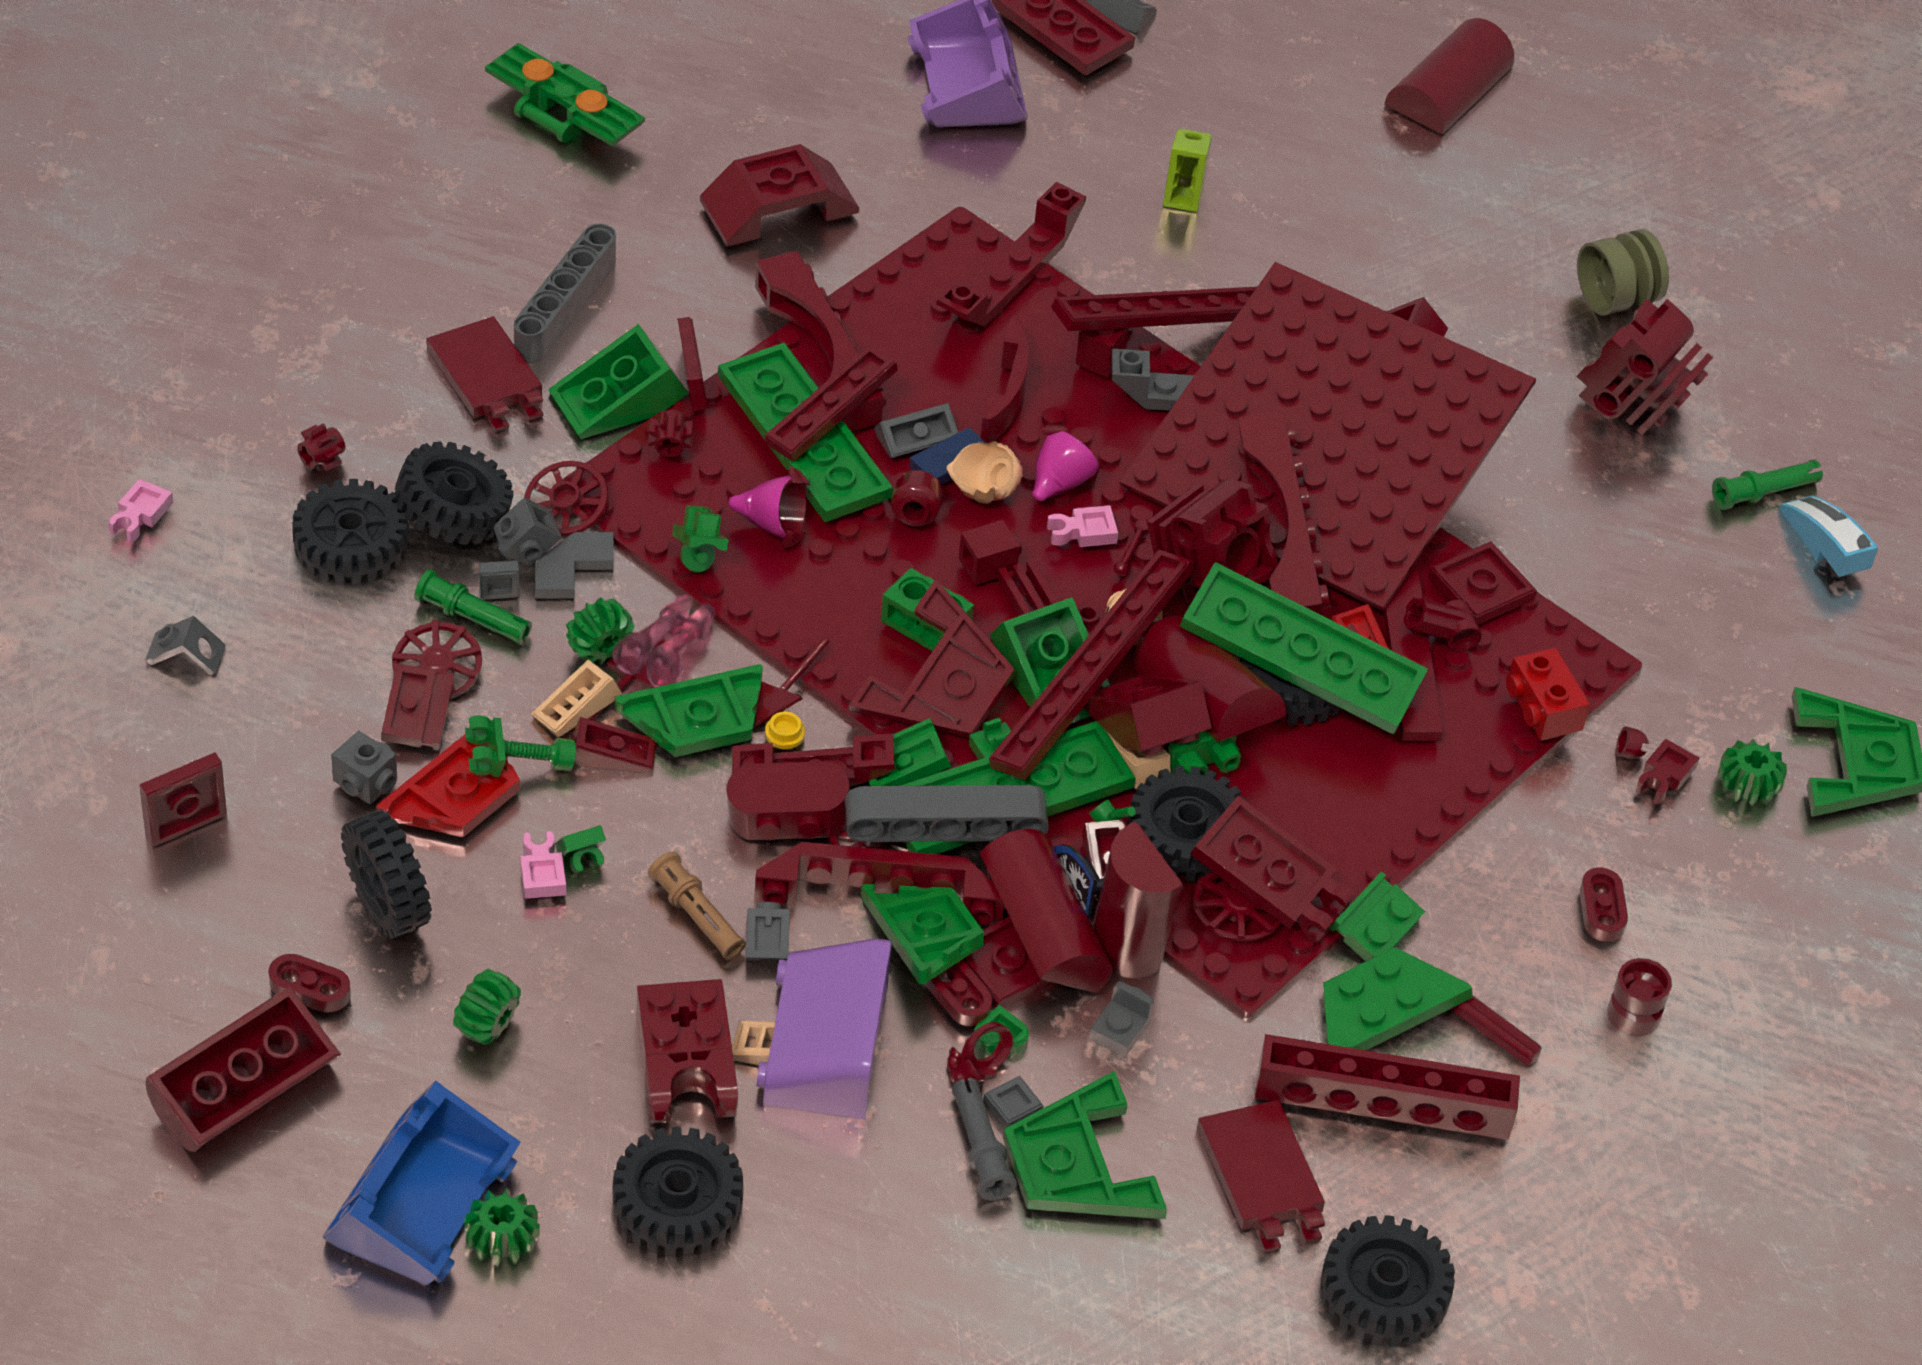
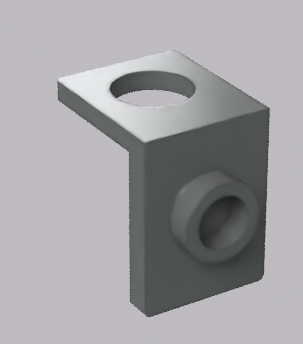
[145,616,226,675]

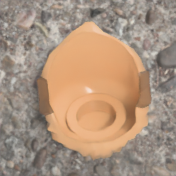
[946,441,1023,504]

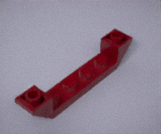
[936,182,1086,327]
[754,842,1004,925]

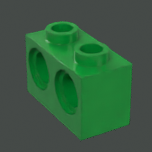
[881,568,974,651]

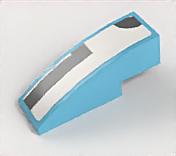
[1779,496,1878,577]

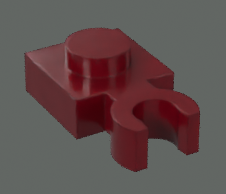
[1635,738,1700,804]

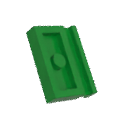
[869,718,951,786]
[1329,871,1426,961]

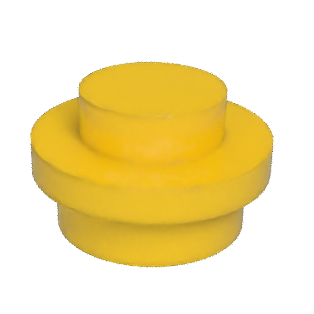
[765,711,805,749]

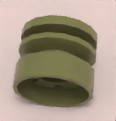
[1577,228,1669,316]

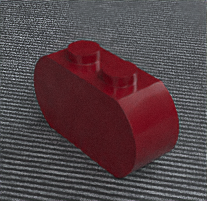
[726,761,850,840]

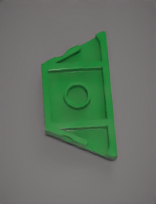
[615,664,763,757]
[861,884,984,984]
[1323,947,1473,1050]

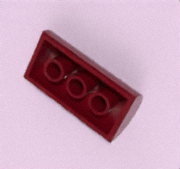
[1384,18,1514,134]
[1133,616,1286,742]
[1093,821,1182,978]
[980,829,1112,993]
[145,986,341,1152]

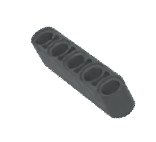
[514,223,616,362]
[845,785,1049,842]

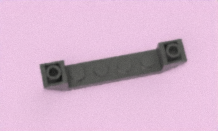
[1112,349,1194,411]

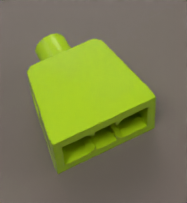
[1163,129,1212,212]

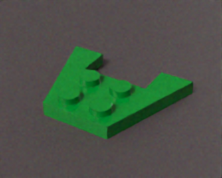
[1791,687,1922,817]
[1003,1071,1167,1219]

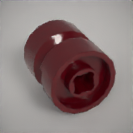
[1607,958,1672,1037]

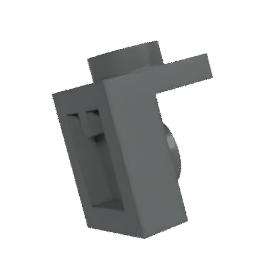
[746,902,790,962]
[1089,981,1154,1057]

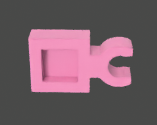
[109,479,173,543]
[1047,505,1118,547]
[520,831,566,899]

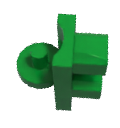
[672,505,728,572]
[1168,731,1241,776]

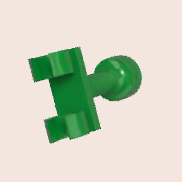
[465,715,576,777]

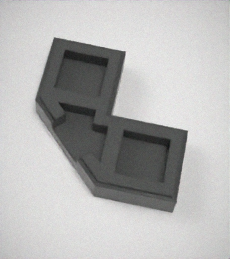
[535,532,614,598]

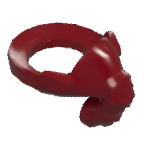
[947,1022,1013,1084]

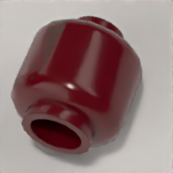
[891,470,943,527]

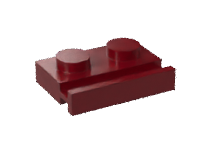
[381,663,454,751]

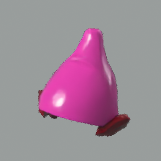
[1032,425,1100,501]
[729,465,811,549]

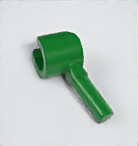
[1089,799,1136,822]

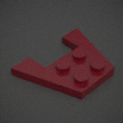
[849,578,1015,738]

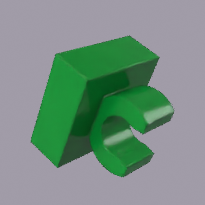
[969,718,1011,760]
[555,825,606,874]

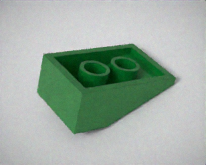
[548,324,688,439]
[989,597,1110,725]

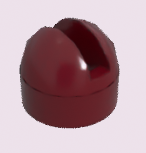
[1616,726,1649,760]

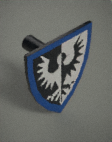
[1054,844,1104,920]

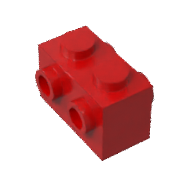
[1506,647,1590,741]

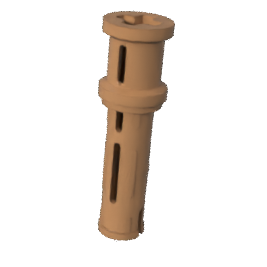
[648,851,746,960]

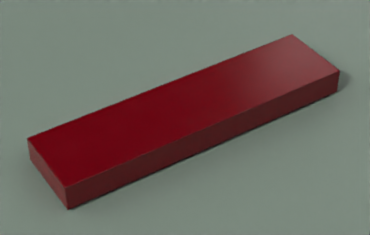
[764,344,898,462]

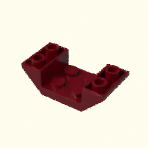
[700,144,859,246]

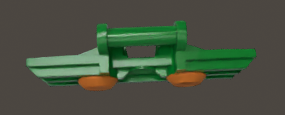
[485,43,645,146]

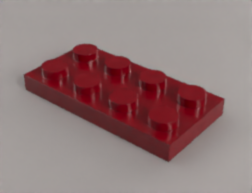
[992,0,1135,76]

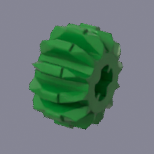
[566,597,635,664]
[1717,738,1787,807]
[453,968,521,1045]
[464,1187,540,1267]

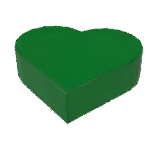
[974,1005,1030,1055]

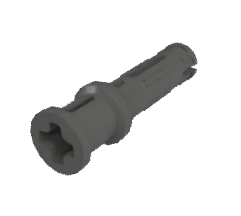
[952,1078,1017,1201]

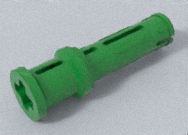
[1712,459,1823,510]
[414,569,532,645]

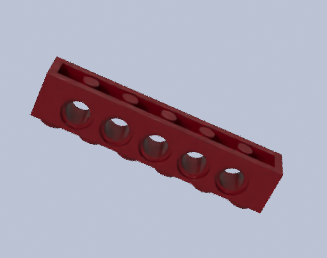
[1254,1034,1520,1140]

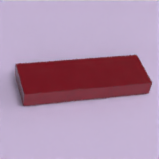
[677,316,708,411]

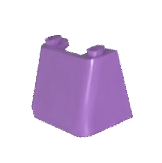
[908,0,1028,128]
[756,938,892,1119]

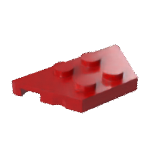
[376,733,520,837]

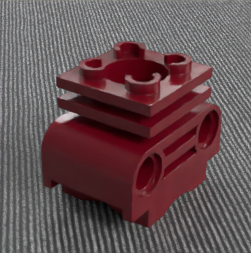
[1576,299,1713,435]
[1147,478,1278,606]

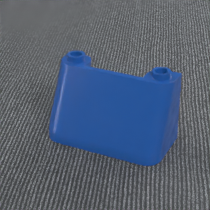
[323,1080,521,1286]

